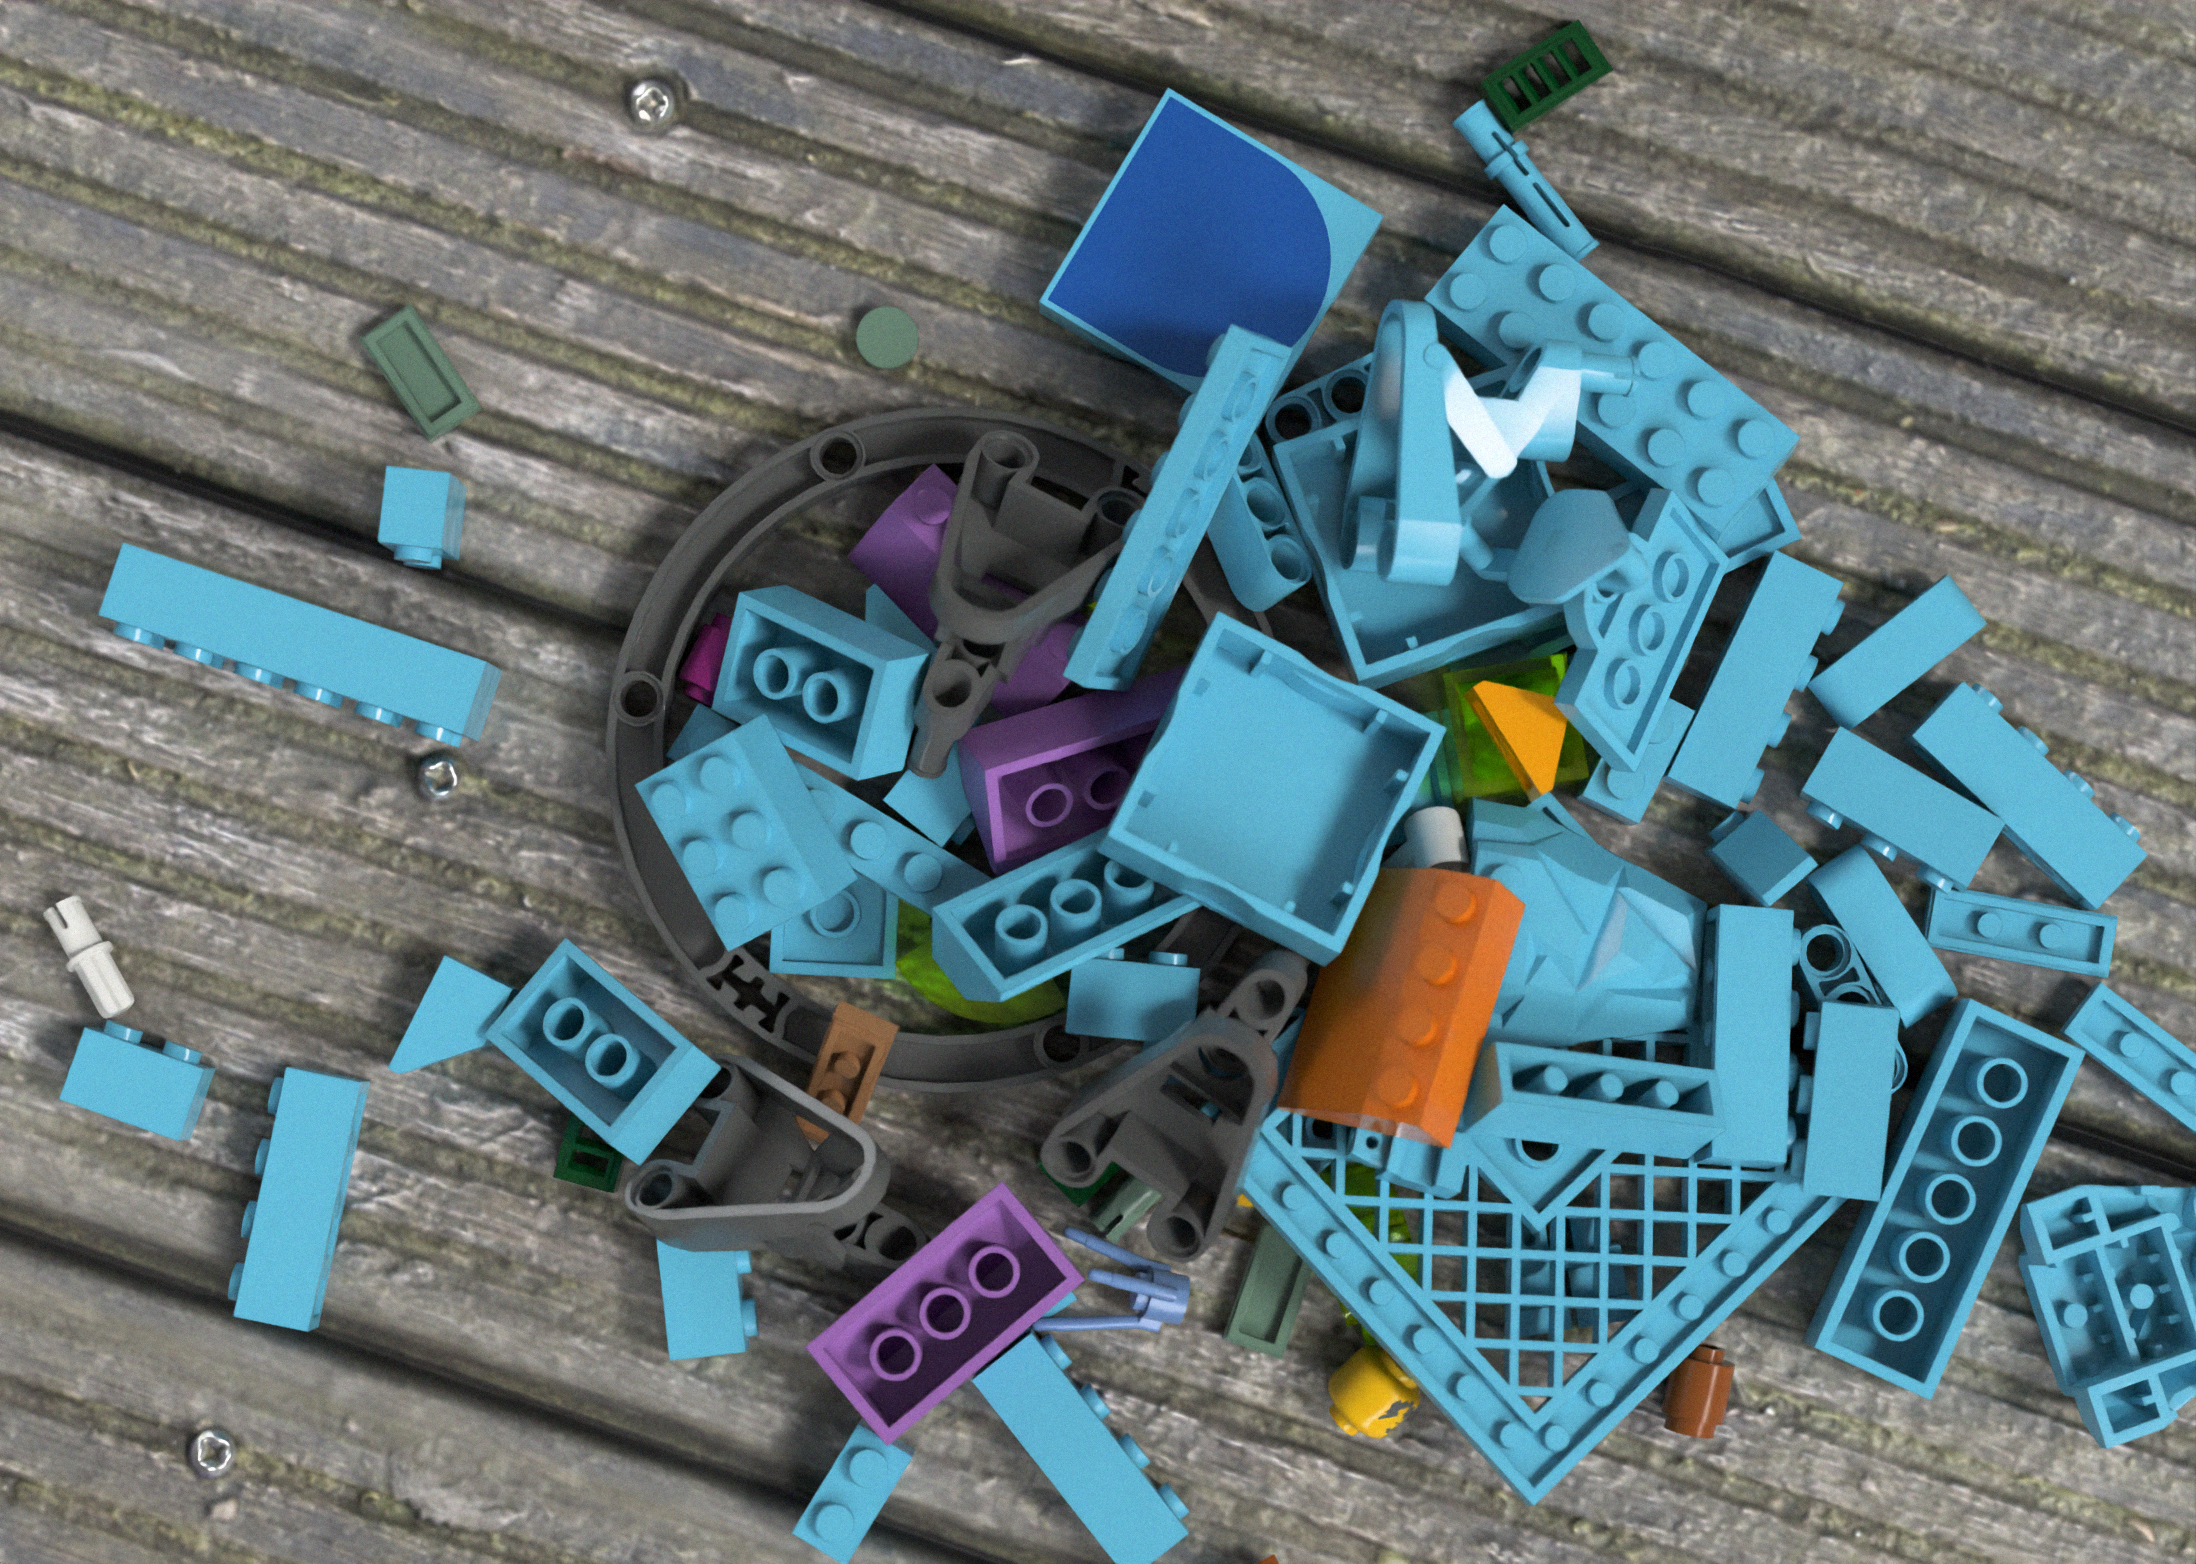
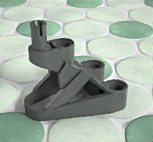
[906,430,1146,779]
[1041,944,1311,1263]
[625,1053,931,1284]

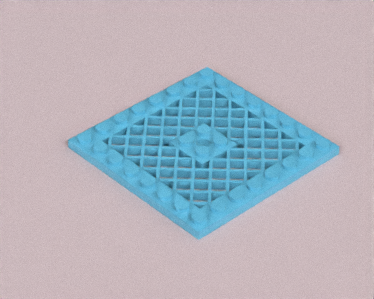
[1199,792,1887,1507]

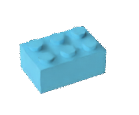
[711,584,932,781]
[635,713,858,952]
[484,937,722,1166]

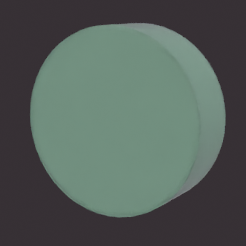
[856,306,919,371]

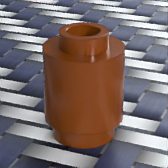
[1661,1343,1735,1439]

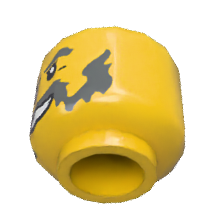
[1328,1345,1421,1439]

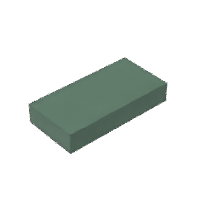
[359,304,483,444]
[1222,1219,1312,1360]

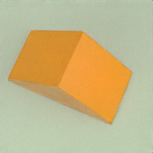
[1463,680,1568,802]

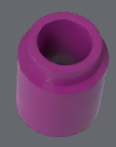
[677,613,733,708]

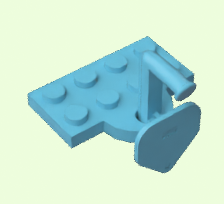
[1458,488,1730,773]

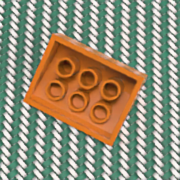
[1276,868,1526,1149]

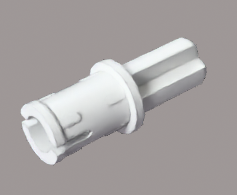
[43,895,134,1019]

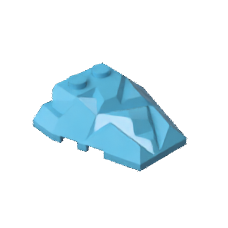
[1464,798,1708,1055]
[2018,1185,2196,1449]

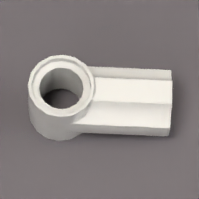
[1379,806,1471,874]

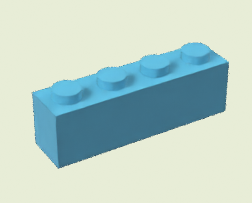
[1661,550,1845,812]
[1901,681,2148,911]
[1694,904,1801,1169]
[1462,1042,1727,1159]
[228,1066,370,1332]
[971,1329,1190,1564]

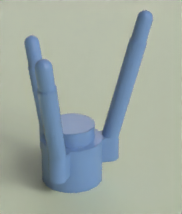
[1031,1226,1190,1333]

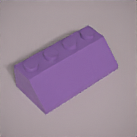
[847,463,1089,718]
[957,665,1187,875]
[805,1181,1085,1446]

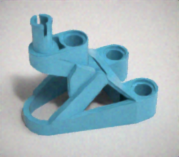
[1339,299,1640,587]

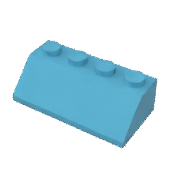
[932,826,1202,1002]

